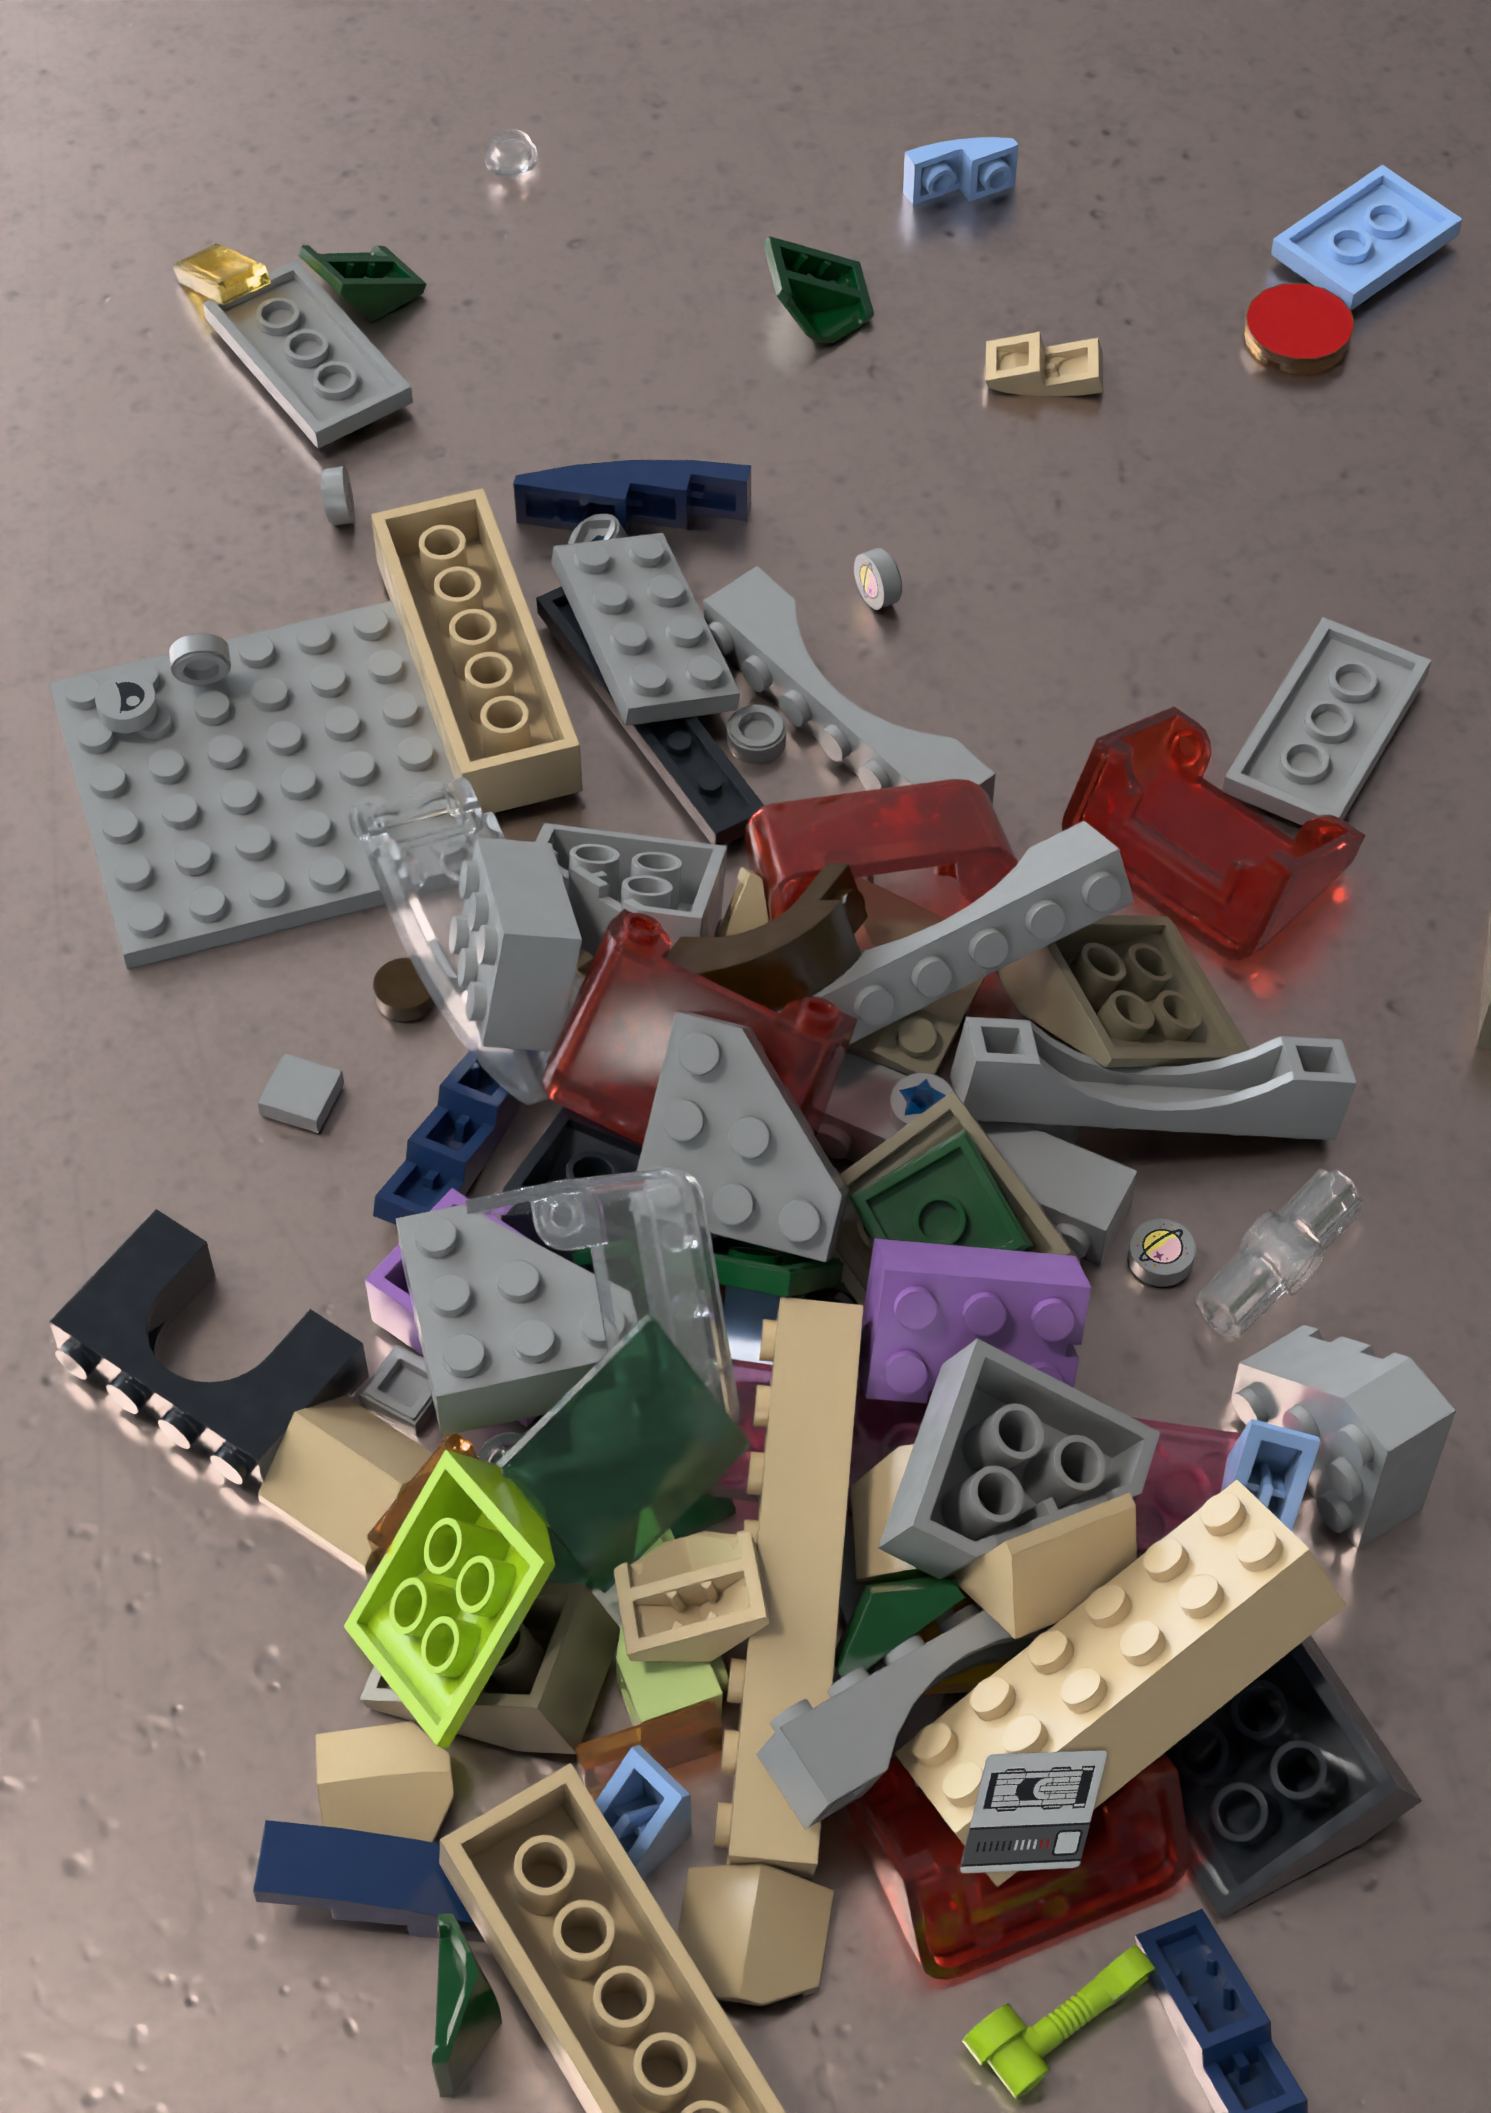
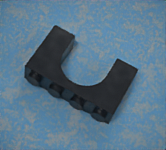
[49,1209,369,1489]

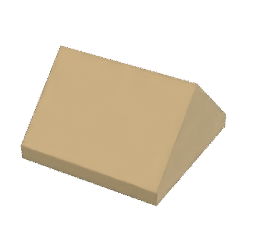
[258,1396,440,1573]
[955,1492,1137,1639]

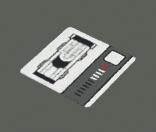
[960,1750,1107,1873]

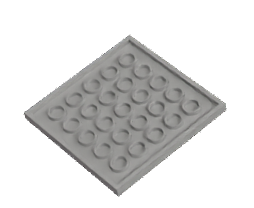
[49,600,476,969]

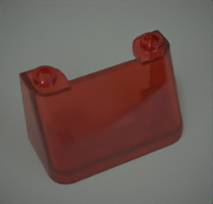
[1062,706,1366,960]
[745,779,1018,922]
[541,909,858,1145]
[846,1753,1190,1980]

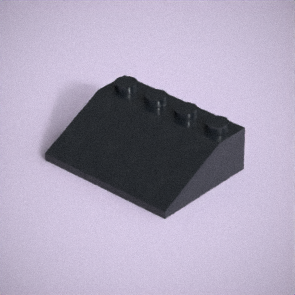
[1134,1635,1422,1918]

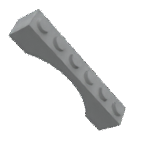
[704,566,996,848]
[758,821,1134,1072]
[950,1017,1357,1140]
[756,1604,1058,1830]

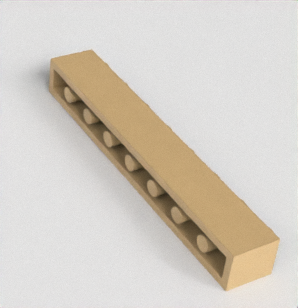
[713,1297,863,1879]

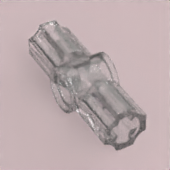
[1195,1168,1365,1339]

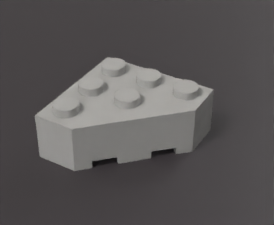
[535,823,727,989]
[627,1011,849,1262]
[396,1205,646,1437]
[1231,1325,1456,1550]
[878,1338,1161,1579]

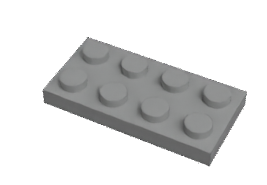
[203,260,413,449]
[551,533,741,726]
[1222,617,1431,838]

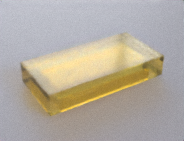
[173,243,271,305]

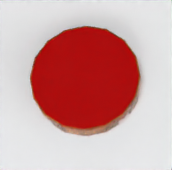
[1243,283,1355,373]

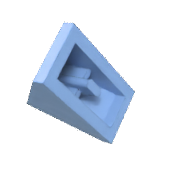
[1221,1419,1320,1531]
[595,1744,692,1879]

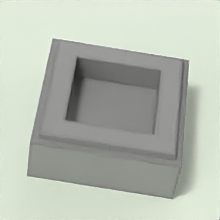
[257,1053,344,1133]
[358,1344,436,1436]

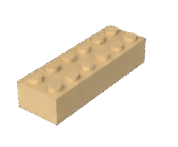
[371,488,583,819]
[895,1480,1347,1887]
[439,1763,786,2113]

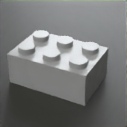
[449,837,582,1052]

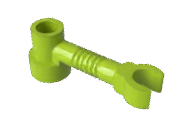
[962,1944,1155,2099]

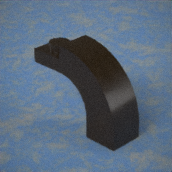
[650,863,868,1027]

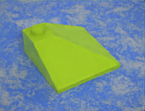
[343,1449,555,1749]

